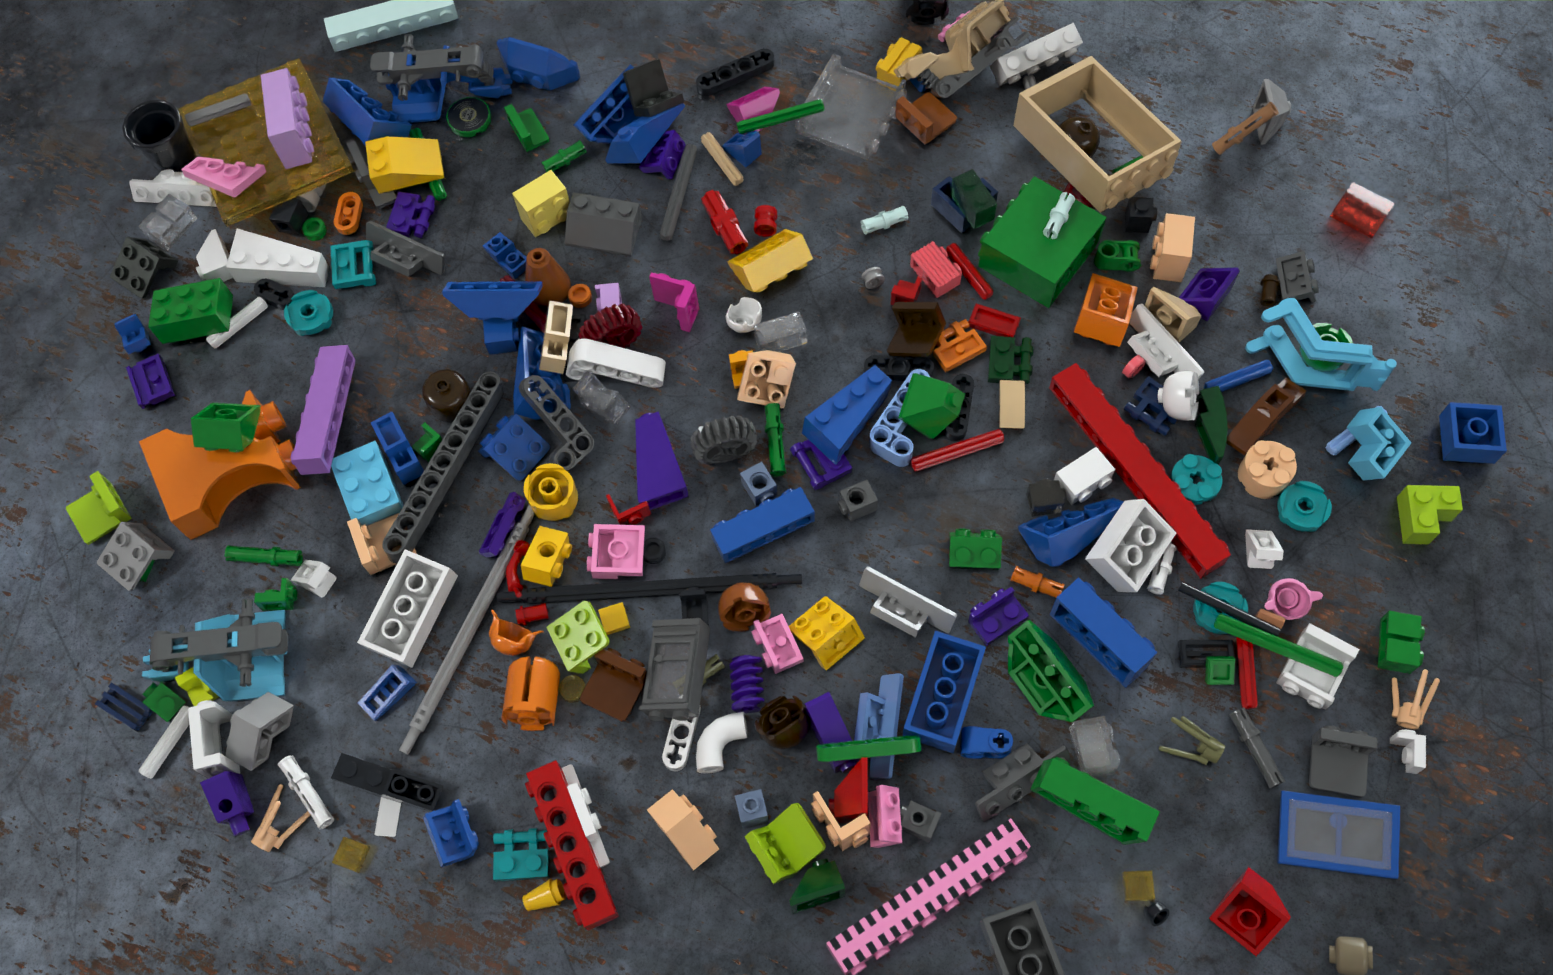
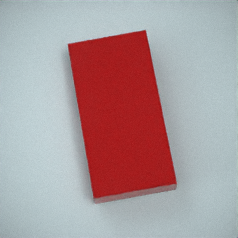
[968,303,1021,337]

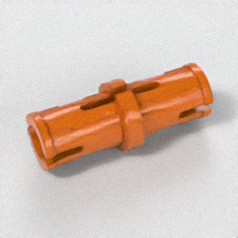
[1010,566,1065,598]

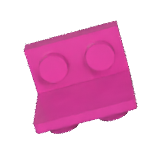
[649,273,699,332]

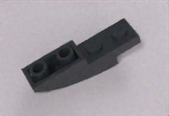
[331,753,443,811]

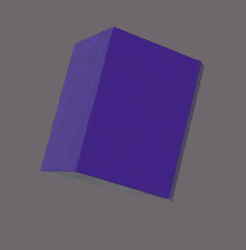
[1179,267,1240,321]

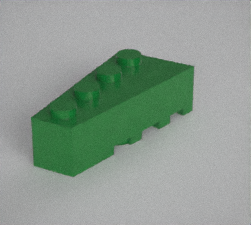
[1030,757,1160,845]

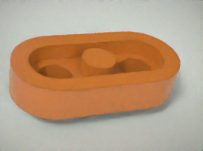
[334,192,363,235]

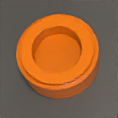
[568,284,592,308]

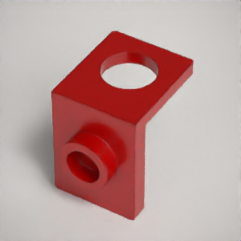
[606,494,651,525]

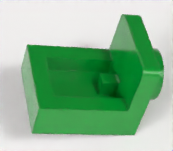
[142,681,186,722]

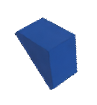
[722,131,762,168]

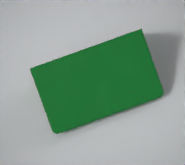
[504,104,550,152]

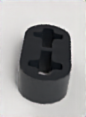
[254,278,295,310]

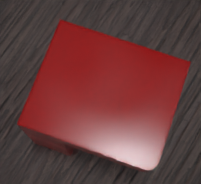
[890,276,923,305]

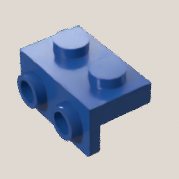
[423,799,479,867]

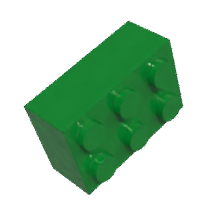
[148,278,233,344]

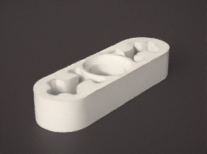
[662,695,701,771]

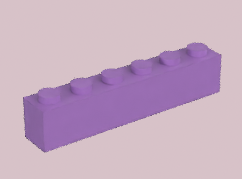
[291,345,356,475]

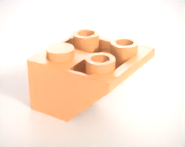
[737,350,796,409]

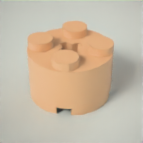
[1238,440,1297,499]

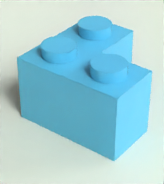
[1346,407,1411,481]

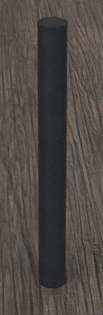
[1178,581,1281,636]

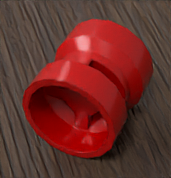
[754,205,778,237]

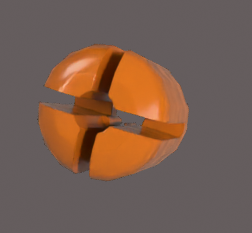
[502,656,560,731]

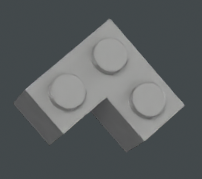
[225,692,294,771]

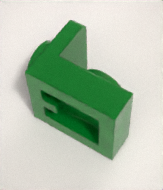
[254,578,297,611]

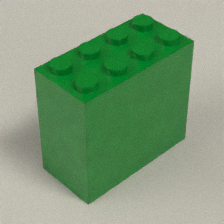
[978,176,1107,308]

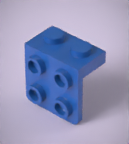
[478,414,550,481]

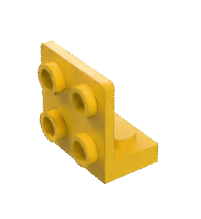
[788,596,865,671]

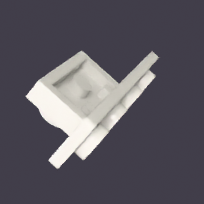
[129,169,221,207]
[1127,304,1204,380]
[553,764,610,873]

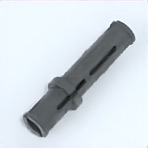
[1229,707,1285,789]

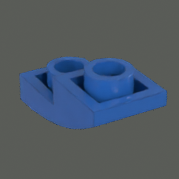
[483,232,527,279]

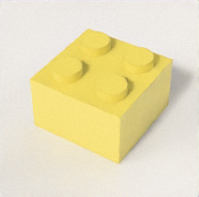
[512,170,570,238]

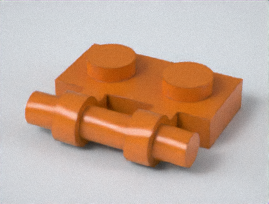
[933,319,987,373]

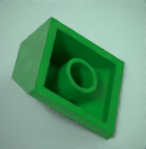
[898,373,965,439]

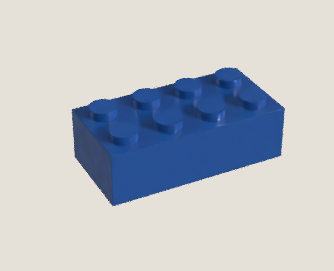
[1050,577,1157,688]
[902,631,986,753]

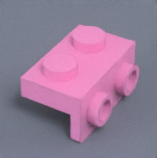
[751,614,804,674]
[868,785,902,848]

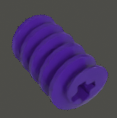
[730,655,765,713]

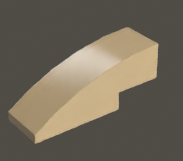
[539,301,573,374]

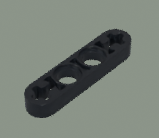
[696,48,775,96]

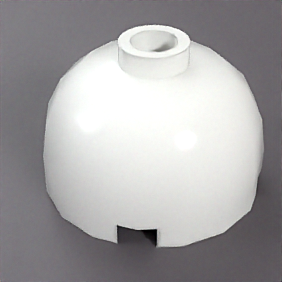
[1158,371,1199,421]

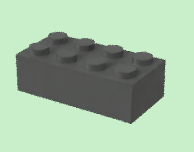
[979,900,1065,975]

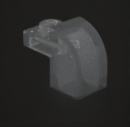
[572,371,631,425]

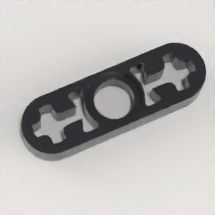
[864,355,934,381]
[945,373,974,441]

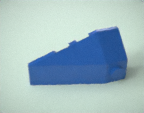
[1018,498,1124,567]

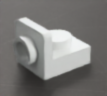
[1390,730,1426,774]

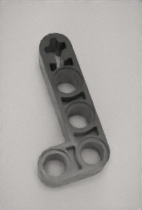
[519,375,594,470]

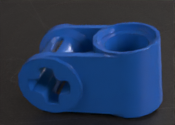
[961,726,1013,759]

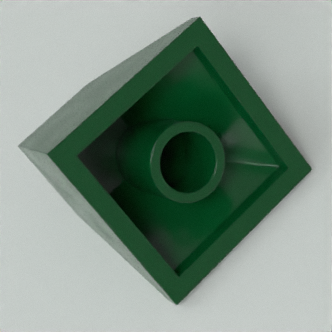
[789,859,845,914]

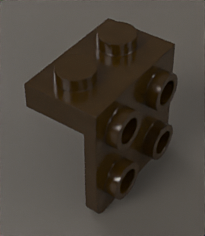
[887,302,946,357]

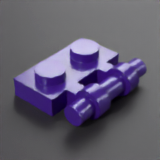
[386,192,436,238]

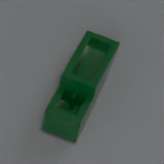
[1195,385,1228,465]

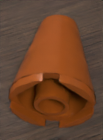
[525,248,571,308]

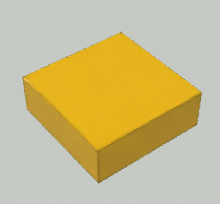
[598,602,631,635]

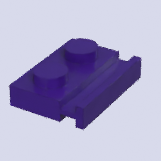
[126,354,175,409]

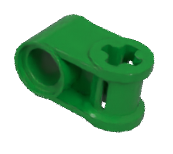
[1094,240,1141,272]

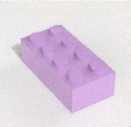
[261,68,314,169]

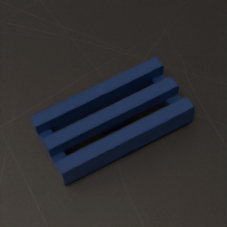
[95,682,153,732]

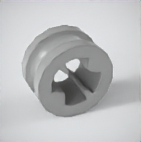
[861,267,885,289]

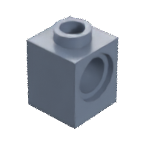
[740,462,777,506]
[735,789,769,829]

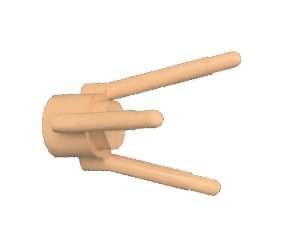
[1392,669,1440,729]
[251,784,311,852]

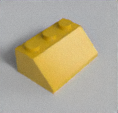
[727,229,813,293]

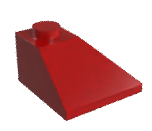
[829,757,868,823]
[1209,867,1291,957]

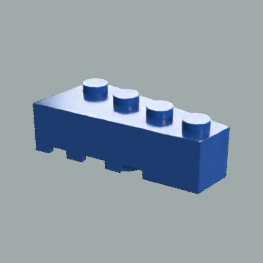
[802,365,892,465]

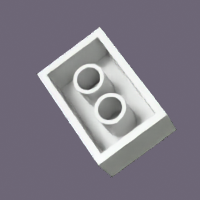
[1085,499,1176,592]

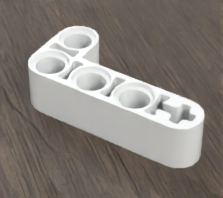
[566,339,666,388]

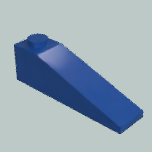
[605,103,685,164]
[513,327,571,420]

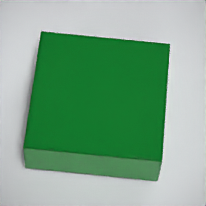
[1205,656,1235,685]

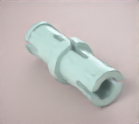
[1043,192,1075,239]
[860,206,908,235]

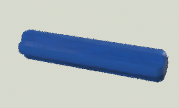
[1204,360,1273,392]

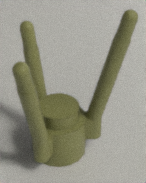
[1159,716,1225,765]

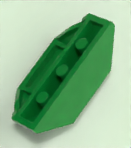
[1008,620,1094,722]

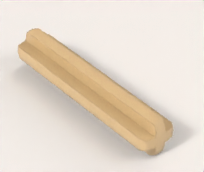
[701,132,744,186]

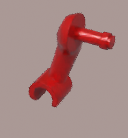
[506,540,530,598]

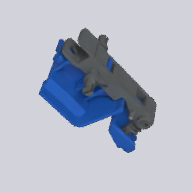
[370,34,513,123]

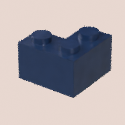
[931,176,998,233]

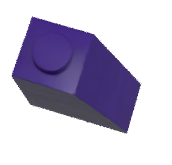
[805,692,859,773]

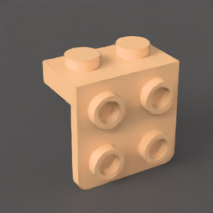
[811,791,870,851]

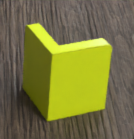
[175,667,219,706]

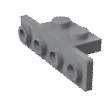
[859,567,957,638]

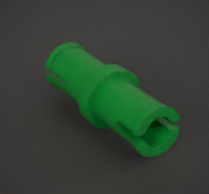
[541,140,587,172]

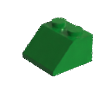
[191,403,261,452]

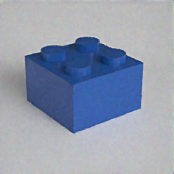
[1439,402,1507,464]

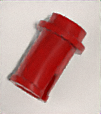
[515,603,549,626]

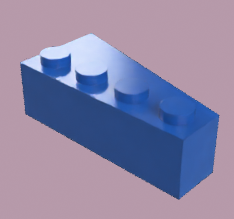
[322,78,412,146]

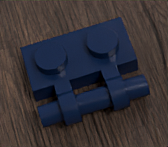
[1124,376,1177,436]

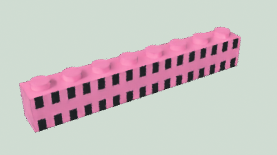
[826,819,1031,975]

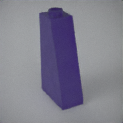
[635,411,689,510]

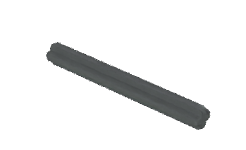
[660,143,697,241]

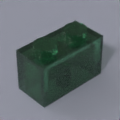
[950,169,997,229]

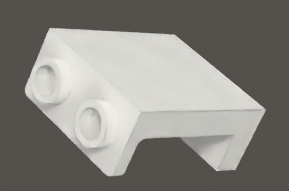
[1276,623,1359,710]
[188,700,240,778]

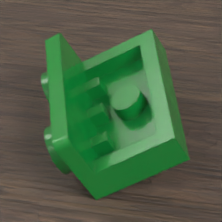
[949,529,1002,568]

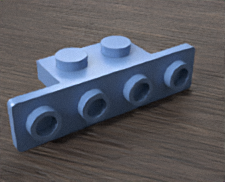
[854,673,904,780]

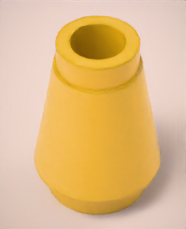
[523,879,566,912]

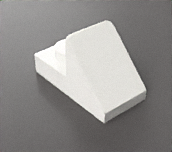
[1245,530,1284,569]
[291,560,336,597]

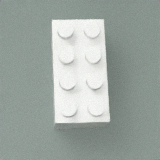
[357,549,458,668]

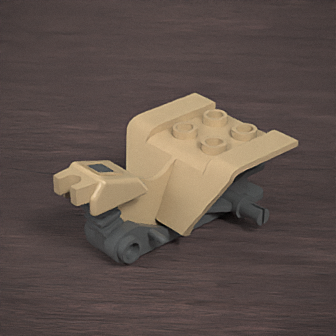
[893,0,1030,98]

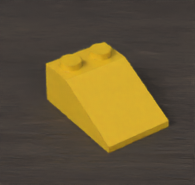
[365,136,444,194]

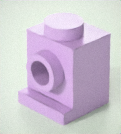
[595,283,622,311]

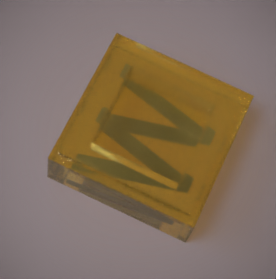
[332,837,370,873]
[1122,871,1155,901]

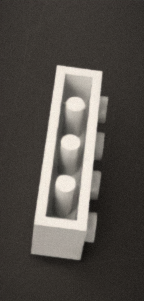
[990,23,1083,86]

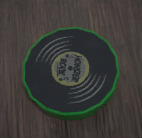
[446,97,491,137]

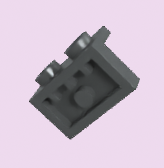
[1276,251,1319,303]

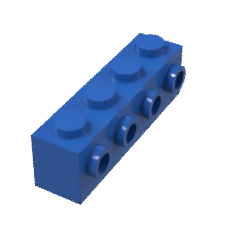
[710,487,815,563]

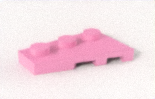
[182,157,266,198]

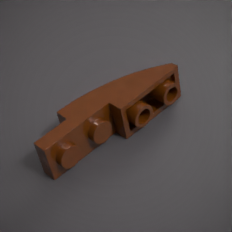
[1226,378,1306,456]

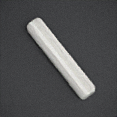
[206,297,268,349]
[139,705,190,779]

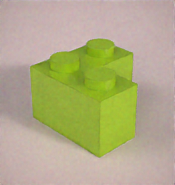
[1397,485,1463,544]

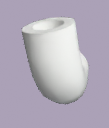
[696,712,748,773]

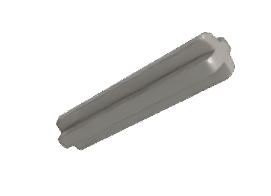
[185,93,251,127]

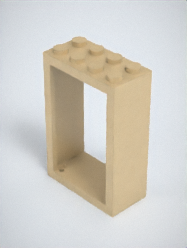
[1013,56,1182,213]

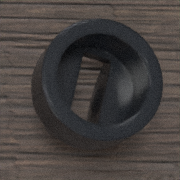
[1144,900,1169,926]

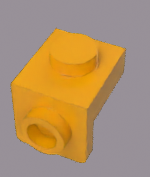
[729,350,753,389]

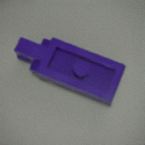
[479,492,526,558]

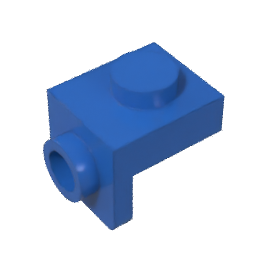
[114,314,151,354]

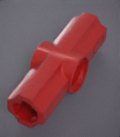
[701,190,748,255]

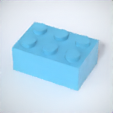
[331,441,404,526]

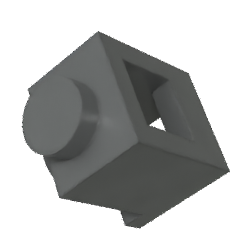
[900,801,941,843]

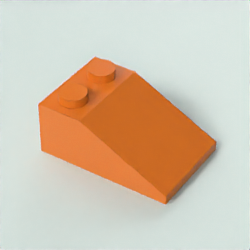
[1074,273,1138,347]

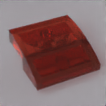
[1330,182,1395,239]

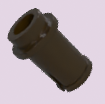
[1260,274,1280,307]

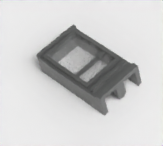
[639,618,711,721]

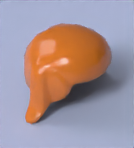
[489,610,544,656]

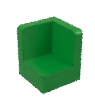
[411,422,443,464]

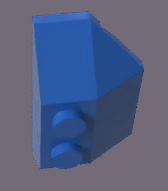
[496,37,580,90]
[574,64,641,144]
[442,281,543,320]

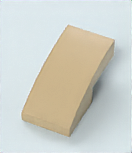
[999,380,1025,429]

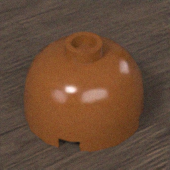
[718,583,771,631]

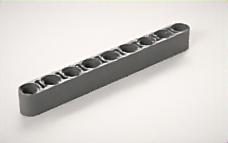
[382,371,504,564]

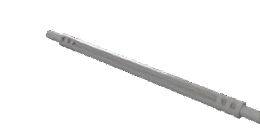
[399,503,535,755]

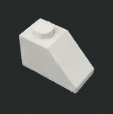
[196,229,233,282]

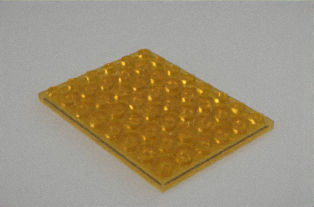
[178,58,355,227]

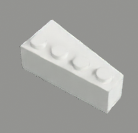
[226,228,330,287]

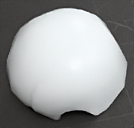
[725,297,762,333]

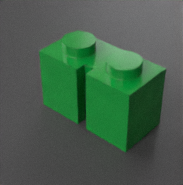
[1378,611,1425,674]

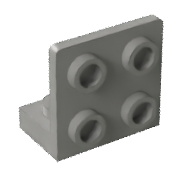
[97,522,175,591]

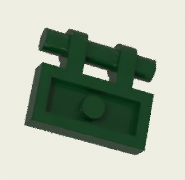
[988,336,1034,384]

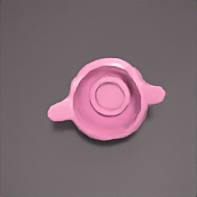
[1264,578,1323,620]

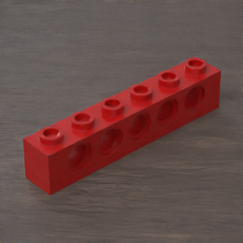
[525,760,619,931]

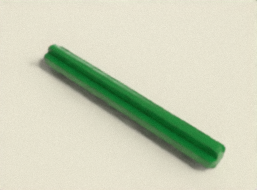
[1214,614,1343,677]

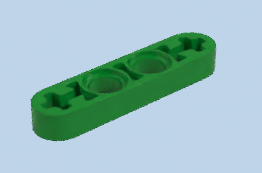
[816,735,921,762]

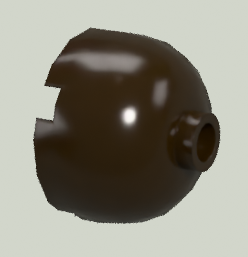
[1059,116,1100,158]
[755,696,810,749]

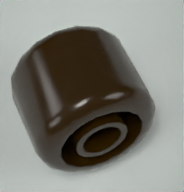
[422,369,471,422]

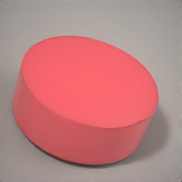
[1122,355,1146,379]

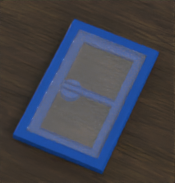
[1277,791,1400,879]

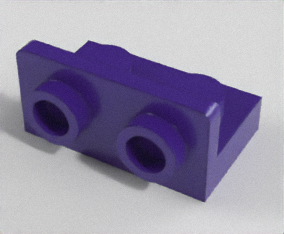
[639,130,686,179]
[968,587,1029,646]

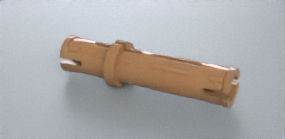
[1212,102,1279,155]

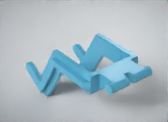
[1245,298,1397,391]

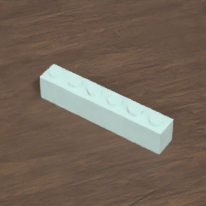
[324,0,459,52]

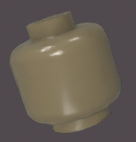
[1329,936,1373,975]

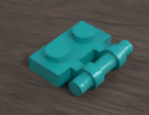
[493,828,550,882]

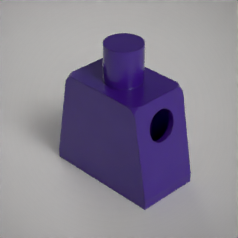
[200,771,254,837]

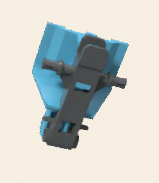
[142,598,288,702]

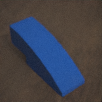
[370,412,424,485]

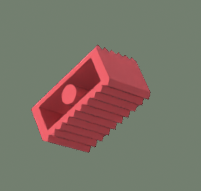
[910,241,962,298]

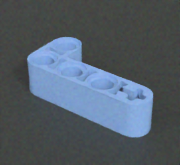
[869,369,930,467]

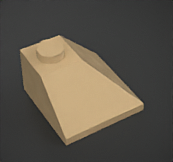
[1145,287,1202,343]

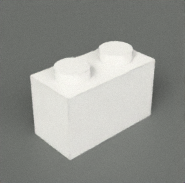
[1053,447,1115,505]

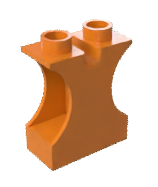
[139,390,301,540]

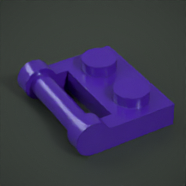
[790,439,852,490]

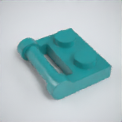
[330,240,376,289]

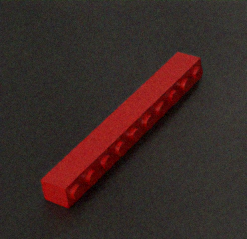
[1049,363,1231,579]

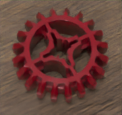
[578,304,643,348]

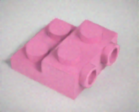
[587,524,645,579]

